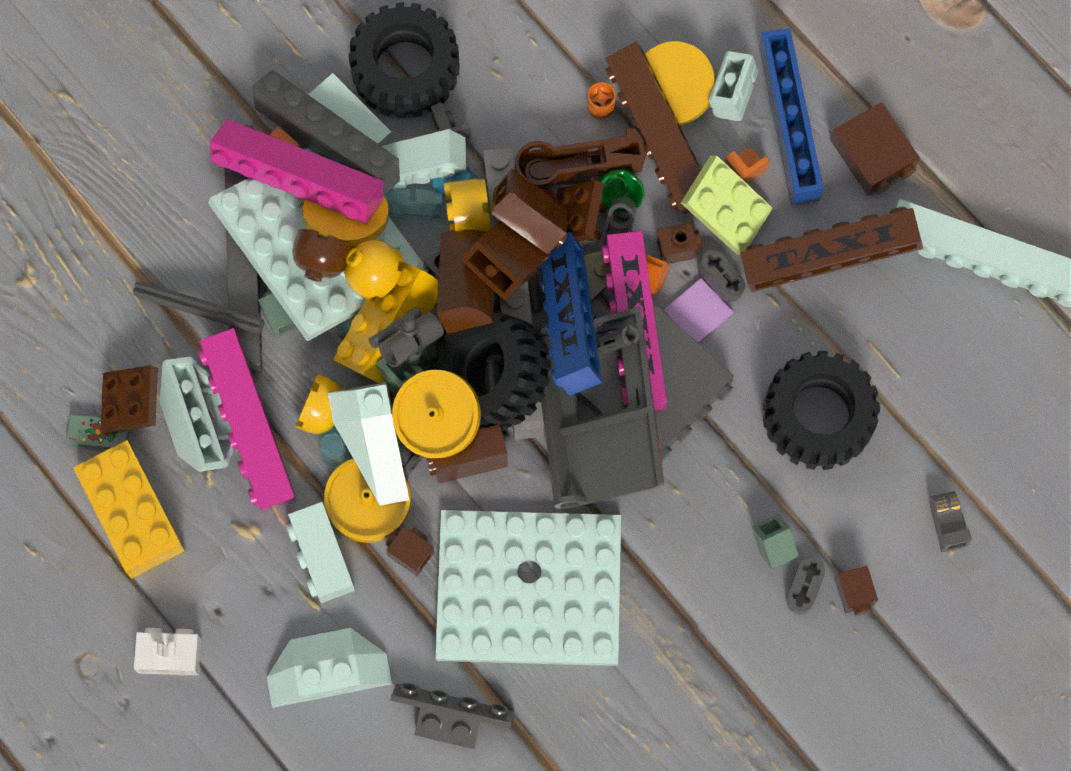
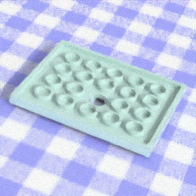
[208,147,428,341]
[435,510,621,666]

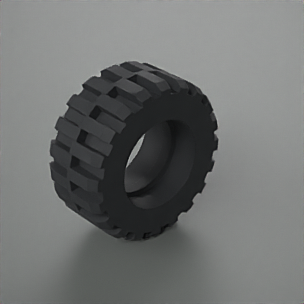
[349,2,460,118]
[434,311,551,429]
[763,351,880,470]

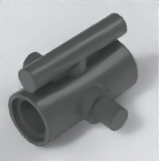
[369,307,444,367]

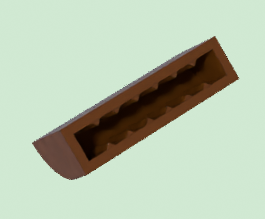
[437,229,494,334]

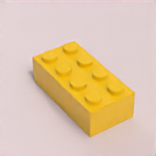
[333,261,438,389]
[73,440,185,579]

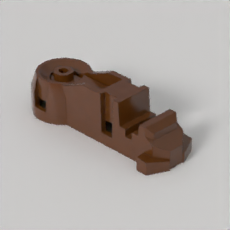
[515,128,646,189]

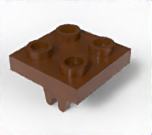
[555,180,607,242]
[100,365,158,433]

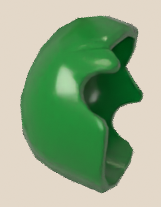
[600,169,645,213]

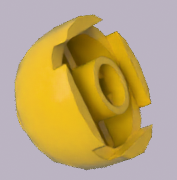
[344,240,403,301]
[295,373,343,434]

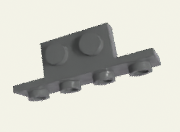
[390,683,515,749]

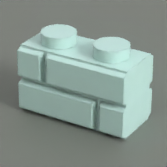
[708,51,759,121]

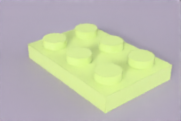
[681,156,773,255]

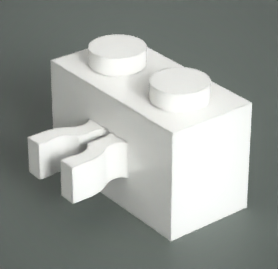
[134,628,202,675]

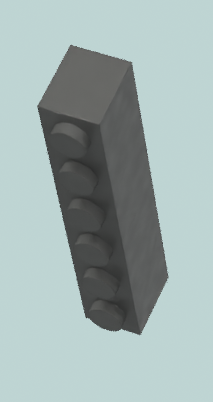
[252,70,400,195]

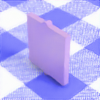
[663,278,734,343]

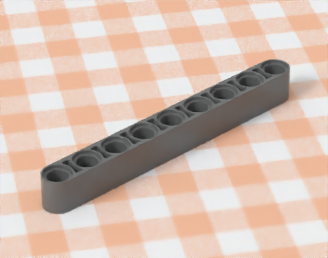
[224,125,263,373]

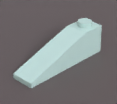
[328,382,409,505]

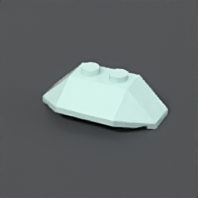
[159,356,234,472]
[267,628,392,708]

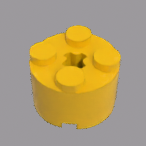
[444,178,491,232]

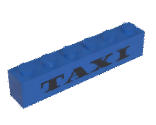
[759,28,824,205]
[540,232,602,396]

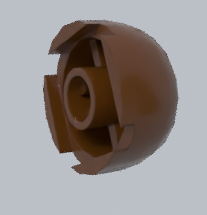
[292,229,353,282]

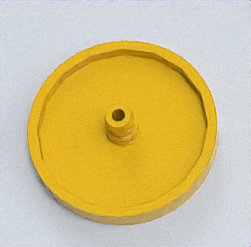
[645,41,716,125]
[303,195,388,248]
[392,370,481,458]
[324,458,411,543]

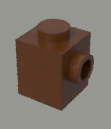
[656,222,702,264]
[386,527,435,576]
[835,566,878,616]

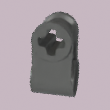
[598,197,637,250]

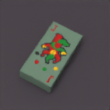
[66,414,129,449]

